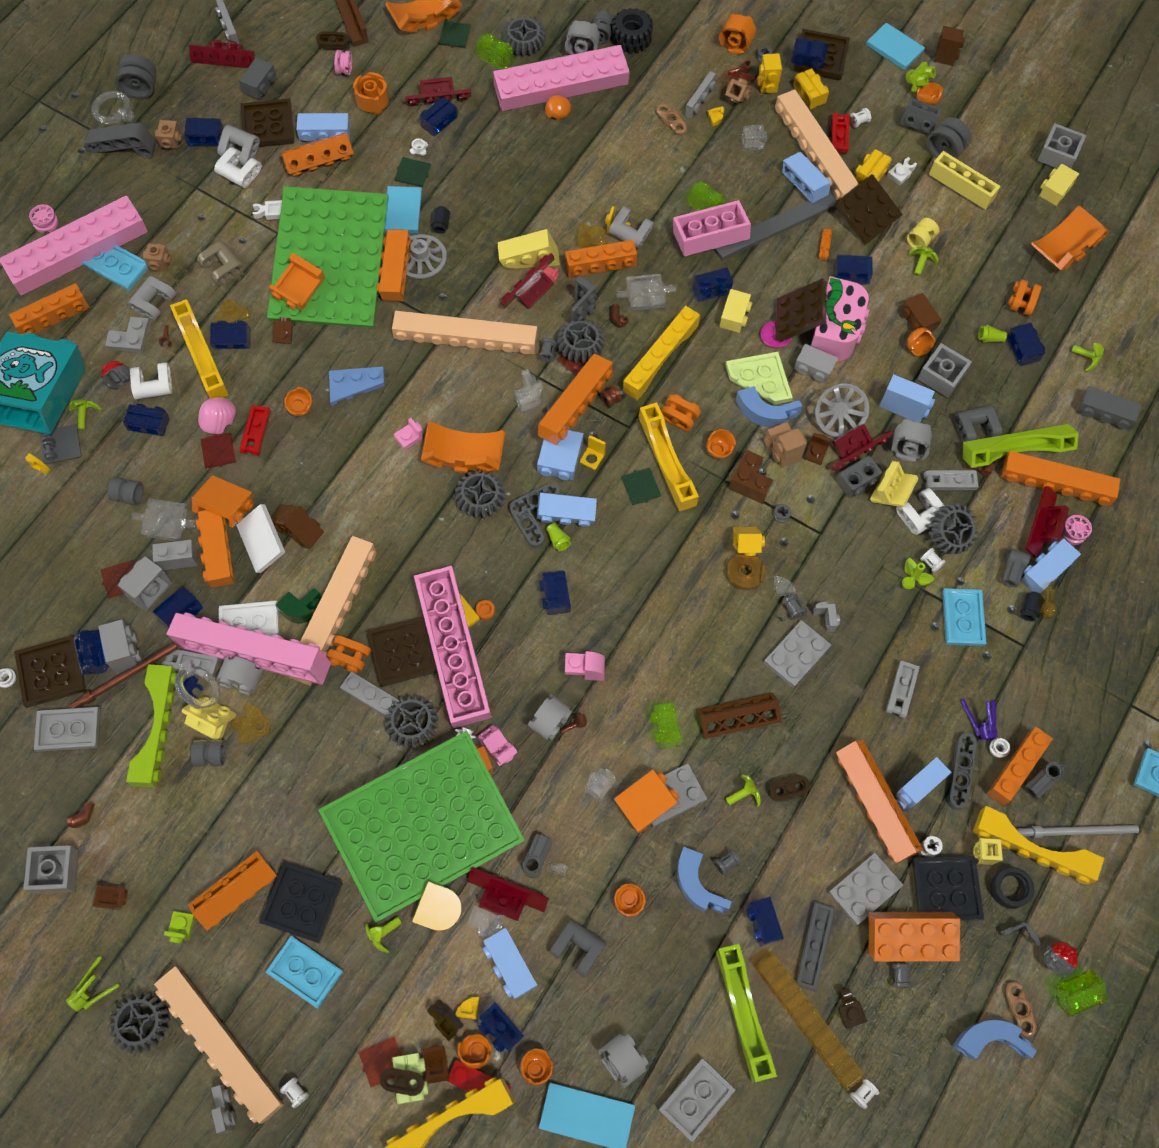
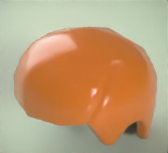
[916,83,943,106]
[544,95,571,120]
[907,327,935,356]
[284,387,313,417]
[706,429,736,459]
[614,883,646,916]
[458,1034,492,1069]
[520,1048,553,1085]

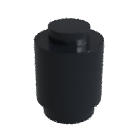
[431,206,450,234]
[1020,592,1044,622]

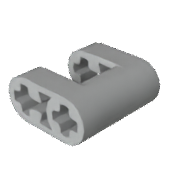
[217,124,260,166]
[608,206,654,249]
[128,276,177,321]

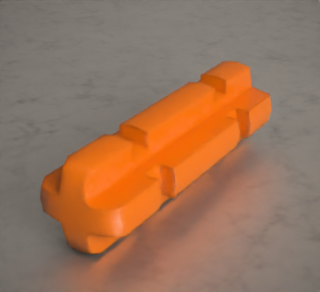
[819,229,832,261]

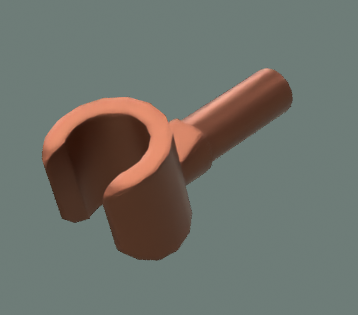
[729,60,752,74]
[159,325,172,347]
[966,463,994,476]
[560,714,587,734]

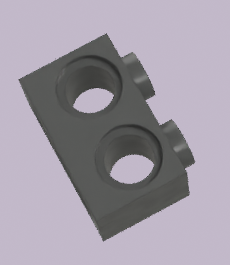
[836,456,883,498]

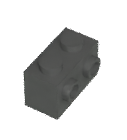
[239,57,276,100]
[900,98,941,134]

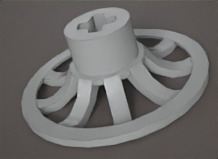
[406,234,447,279]
[815,383,869,437]

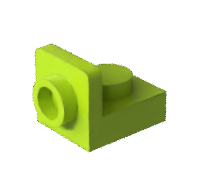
[164,911,195,944]

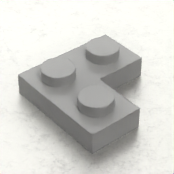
[105,317,150,353]
[211,1085,237,1133]

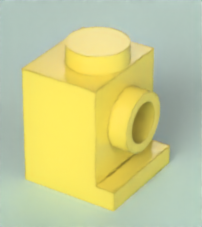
[973,838,1003,865]

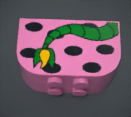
[811,276,870,361]

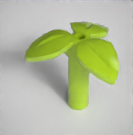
[908,246,938,276]
[1072,343,1104,372]
[68,399,101,430]
[902,558,935,589]
[726,774,761,807]
[365,917,402,953]

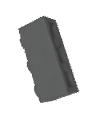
[1077,386,1142,431]

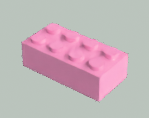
[673,200,751,257]

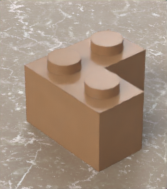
[764,422,807,468]

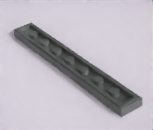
[714,191,837,261]

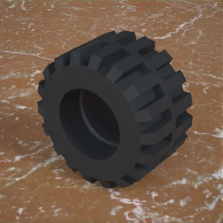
[612,8,653,53]

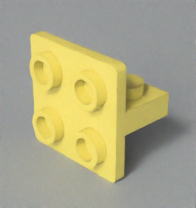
[870,461,918,507]
[182,696,236,740]

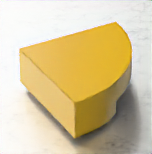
[707,106,724,127]
[25,453,50,475]
[455,997,480,1020]

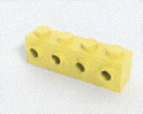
[929,151,1001,210]

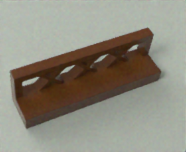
[335,0,369,47]
[697,693,781,739]

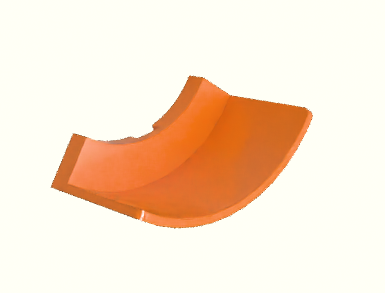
[385,0,462,32]
[1031,206,1110,270]
[421,422,505,473]

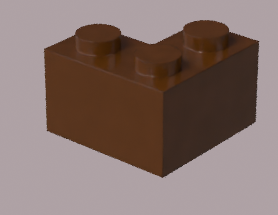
[934,26,965,66]
[729,450,773,504]
[271,504,324,549]

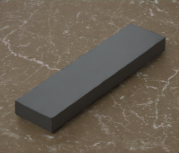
[795,902,835,992]

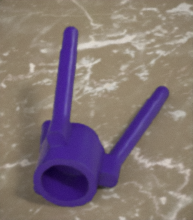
[961,699,998,741]

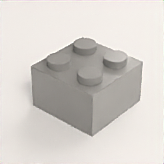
[1037,123,1086,168]
[918,343,972,398]
[118,556,172,612]
[98,619,142,675]
[24,846,79,894]

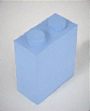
[879,374,935,423]
[537,430,584,480]
[894,757,951,812]

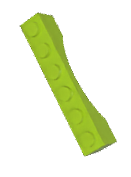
[963,424,1079,468]
[126,664,178,788]
[716,944,777,1083]

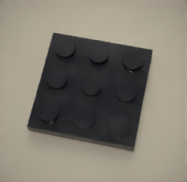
[912,856,984,921]
[259,862,343,944]

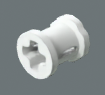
[849,108,871,128]
[920,548,946,573]
[920,836,943,858]
[280,1077,309,1109]
[850,1078,879,1109]

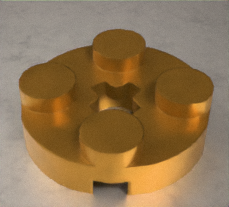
[727,553,766,590]

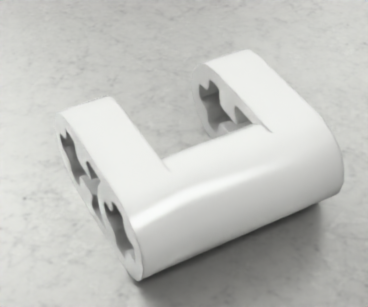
[214,147,262,188]
[130,362,173,400]
[896,488,944,535]

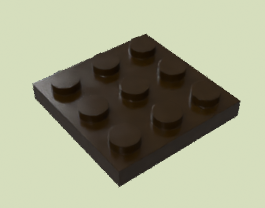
[793,29,850,79]
[240,98,295,146]
[834,174,903,245]
[776,278,827,342]
[367,616,438,687]
[14,635,86,708]

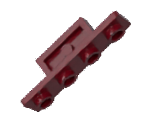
[189,40,255,68]
[405,77,471,106]
[501,253,554,309]
[826,424,893,471]
[1025,486,1069,558]
[468,867,549,921]

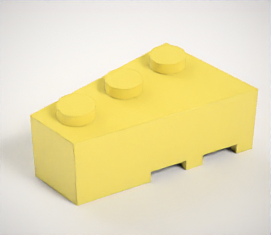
[498,229,560,269]

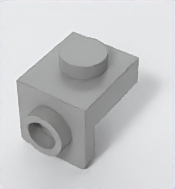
[813,602,840,632]

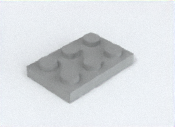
[763,620,831,688]
[34,707,100,752]
[651,764,707,828]
[828,853,903,926]
[659,1058,735,1142]

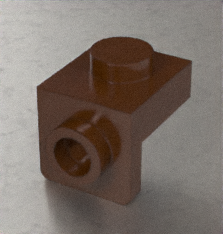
[272,317,296,344]
[92,885,127,910]
[423,1045,449,1084]

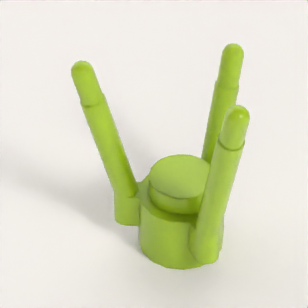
[66,956,120,1012]

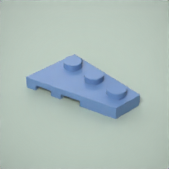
[329,367,385,406]

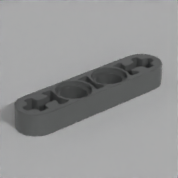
[947,733,977,810]

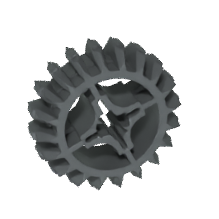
[502,16,546,57]
[557,318,605,364]
[455,469,506,519]
[928,503,979,554]
[384,694,439,748]
[109,992,170,1054]

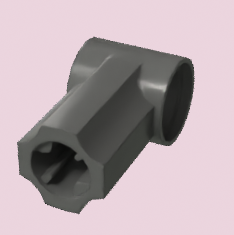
[1001,548,1031,588]
[1024,762,1064,800]
[523,834,553,878]

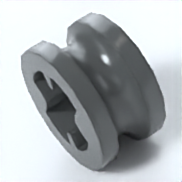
[757,46,772,62]
[773,504,791,523]

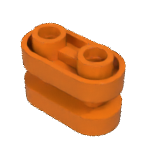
[1008,279,1042,316]
[661,394,701,431]
[326,635,371,674]

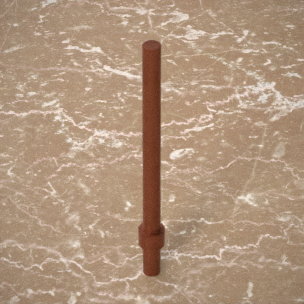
[69,642,179,709]

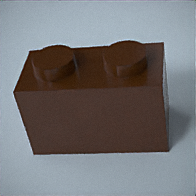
[901,293,941,332]

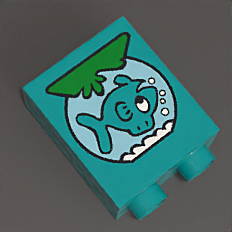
[0,331,86,434]

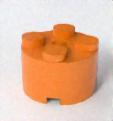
[719,14,756,54]
[353,72,389,114]

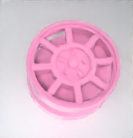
[335,50,352,75]
[29,204,58,233]
[1062,515,1092,545]

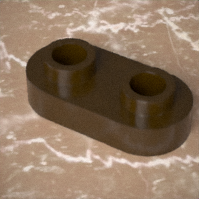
[316,31,350,49]
[769,775,810,802]
[380,1068,424,1096]

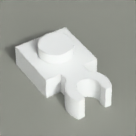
[887,157,917,186]
[253,200,282,220]

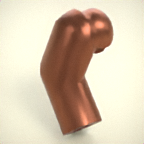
[611,304,629,327]
[66,802,95,828]

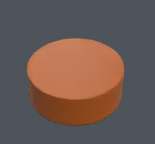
[476,600,495,620]

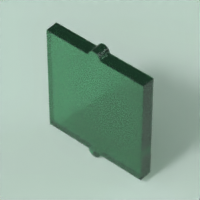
[439,21,471,48]
[394,157,431,187]
[621,468,661,506]

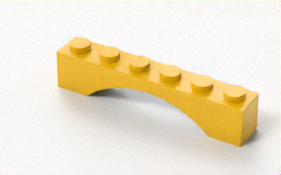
[170,299,229,398]
[623,306,700,401]
[639,402,699,512]
[973,806,1104,885]
[385,1077,516,1148]

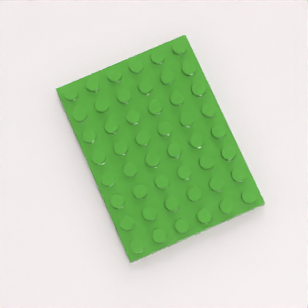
[267,186,389,328]
[318,731,525,923]

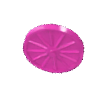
[760,321,792,348]

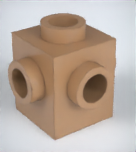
[725,77,751,104]
[155,120,182,149]
[143,244,171,272]

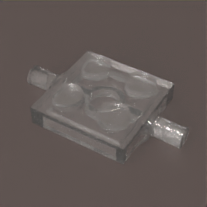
[616,274,676,311]
[132,499,197,541]

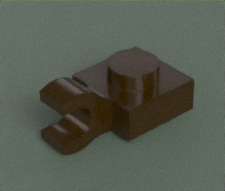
[838,988,868,1029]
[427,999,464,1041]

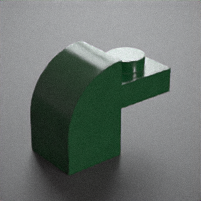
[275,588,322,624]

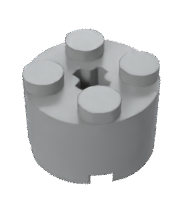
[565,21,600,55]
[891,419,932,462]
[217,655,264,697]
[527,694,572,740]
[598,1034,649,1088]

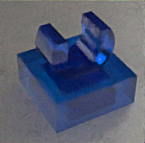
[177,675,203,699]

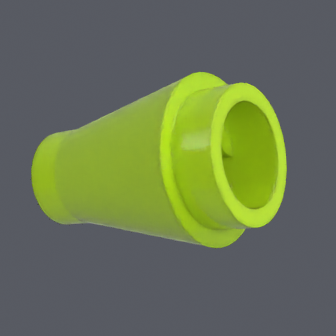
[978,325,1007,343]
[546,523,571,551]

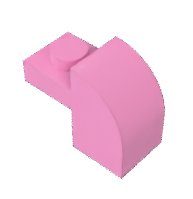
[565,651,605,681]
[477,725,518,766]

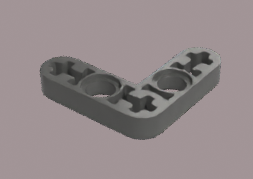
[510,483,560,549]

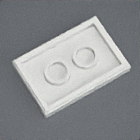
[236,504,285,573]
[219,601,279,636]

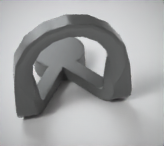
[1000,922,1041,947]

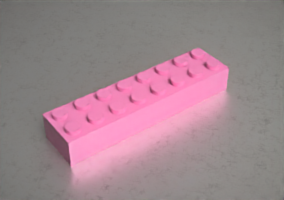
[493,45,630,111]
[0,195,148,296]
[414,566,492,728]
[166,613,331,685]

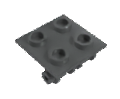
[39,424,81,464]

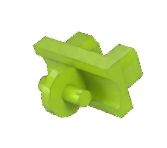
[906,62,936,92]

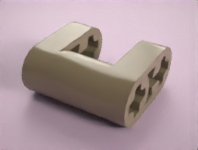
[197,241,245,286]

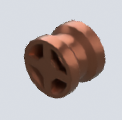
[600,385,622,408]

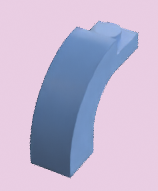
[736,386,802,428]
[677,847,732,913]
[953,1020,1037,1060]

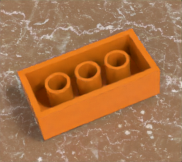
[869,912,960,962]

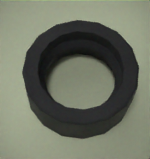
[991,867,1034,909]

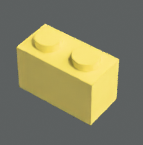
[1039,164,1079,206]
[720,289,753,333]

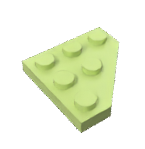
[725,352,793,405]

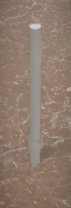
[1016,825,1139,838]

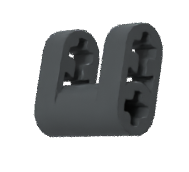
[954,405,1002,442]
[549,919,607,977]

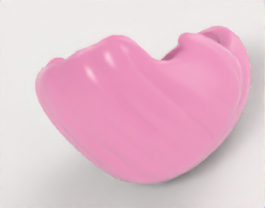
[198,397,236,434]

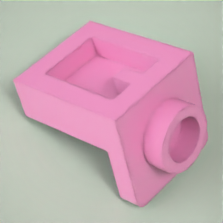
[393,418,423,450]

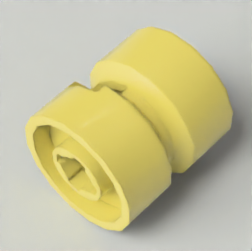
[907,218,939,248]

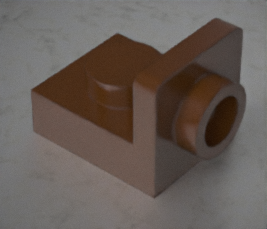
[804,433,831,465]

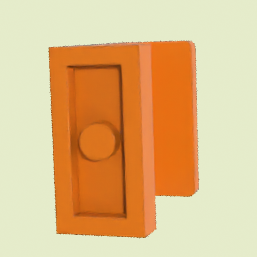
[269,253,325,311]
[192,475,254,528]
[614,769,680,833]

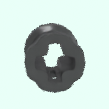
[539,338,557,362]
[783,594,807,620]
[714,849,741,876]
[892,964,912,988]

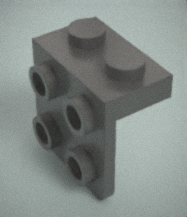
[571,275,597,322]

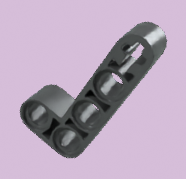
[84,123,156,158]

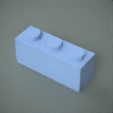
[297,113,351,141]
[782,152,831,203]
[537,493,597,527]
[1020,539,1081,594]
[482,928,537,1000]

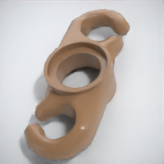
[656,104,687,135]
[1005,982,1037,1037]

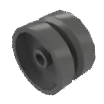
[115,54,156,99]
[927,117,972,159]

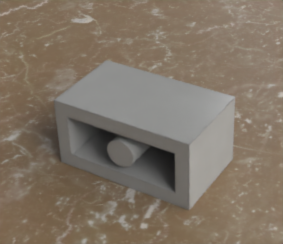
[794,344,838,384]
[152,540,198,570]

